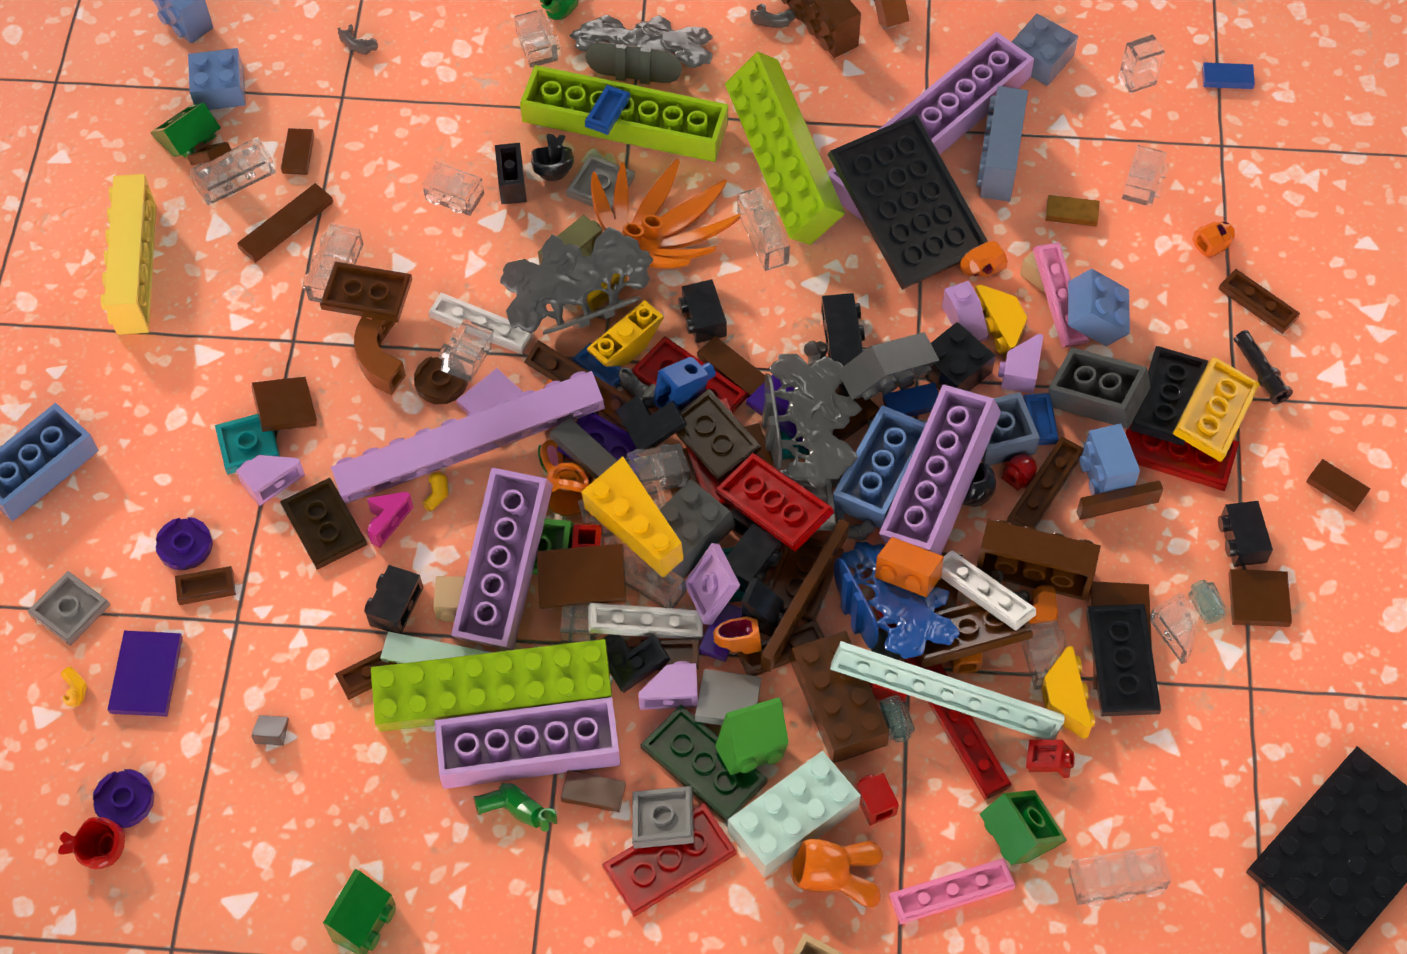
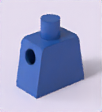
[653,357,716,410]

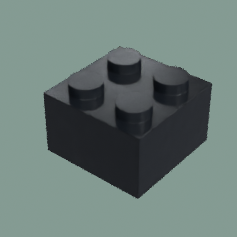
[925,322,996,391]

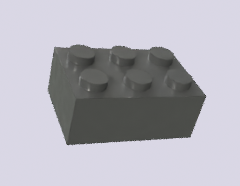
[838,332,940,400]
[1048,347,1151,429]
[660,479,736,585]

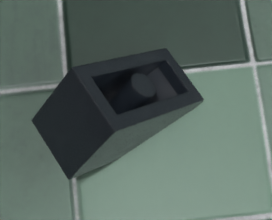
[741,577,785,637]

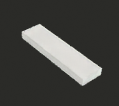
[428,293,535,355]
[941,550,1036,631]
[588,602,703,641]

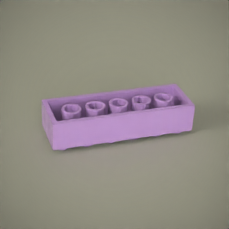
[879,385,1001,555]
[451,468,553,650]
[435,697,621,789]

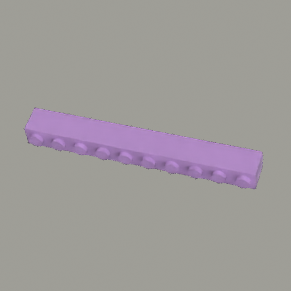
[331,371,605,504]

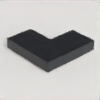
[616,395,688,455]
[603,634,671,693]

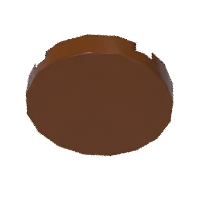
[414,354,468,404]

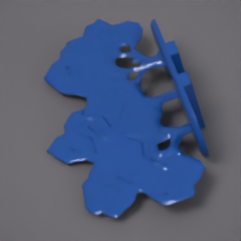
[834,542,960,659]

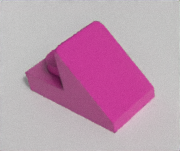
[367,492,414,548]

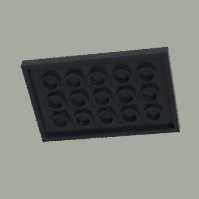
[827,113,988,290]
[1246,746,1407,954]

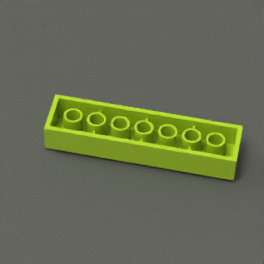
[725,51,845,245]
[520,65,728,162]
[371,639,613,732]

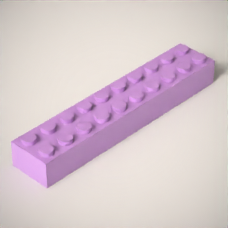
[827,31,1034,221]

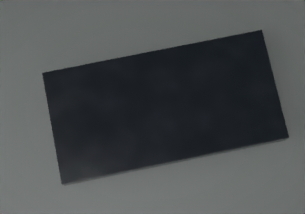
[1130,346,1208,446]
[1086,604,1161,717]

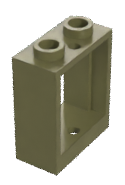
[538,215,603,265]

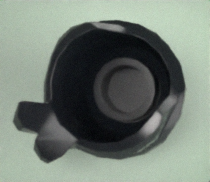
[531,134,574,181]
[962,462,996,507]

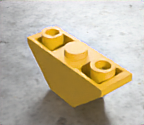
[975,284,1028,360]
[587,300,664,367]
[1041,646,1095,739]

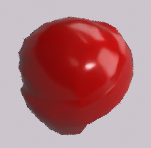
[58,817,125,870]

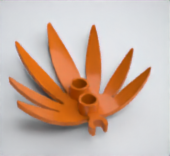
[591,158,741,269]

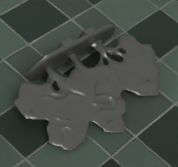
[569,15,713,84]
[500,227,653,335]
[762,354,862,488]

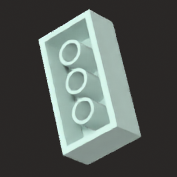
[728,751,861,878]

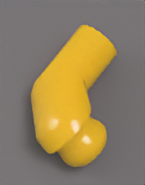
[422,472,449,512]
[60,666,87,707]

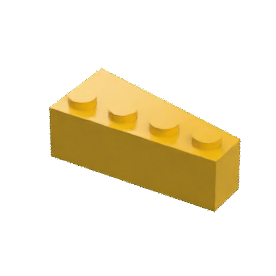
[581,457,684,577]

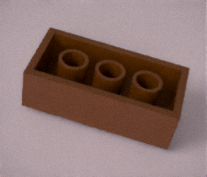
[781,0,861,58]
[977,519,1101,601]
[791,630,890,764]

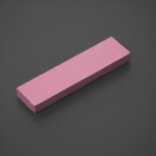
[1032,242,1089,349]
[889,858,1016,925]

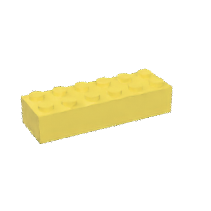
[101,174,157,335]

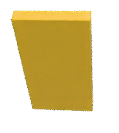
[1173,356,1260,462]

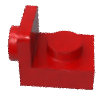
[1026,739,1075,778]

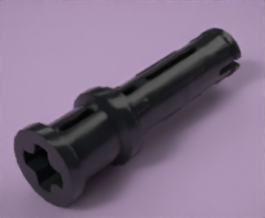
[1234,330,1293,405]

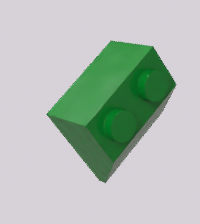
[150,102,221,158]
[980,790,1067,865]
[323,869,396,954]

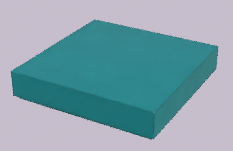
[215,414,280,475]

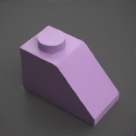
[942,281,989,342]
[998,334,1043,394]
[236,455,305,506]
[638,661,698,710]

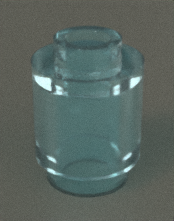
[1188,580,1226,624]
[879,696,915,742]

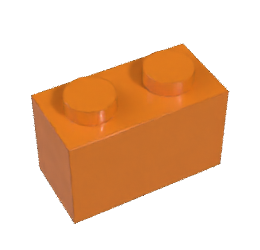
[875,537,944,598]

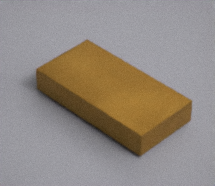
[1045,195,1100,227]

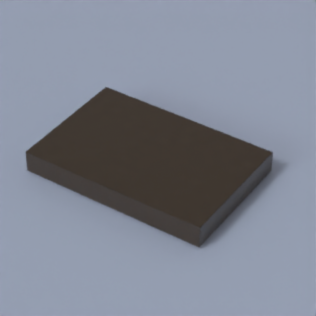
[675,389,761,483]
[280,477,367,570]

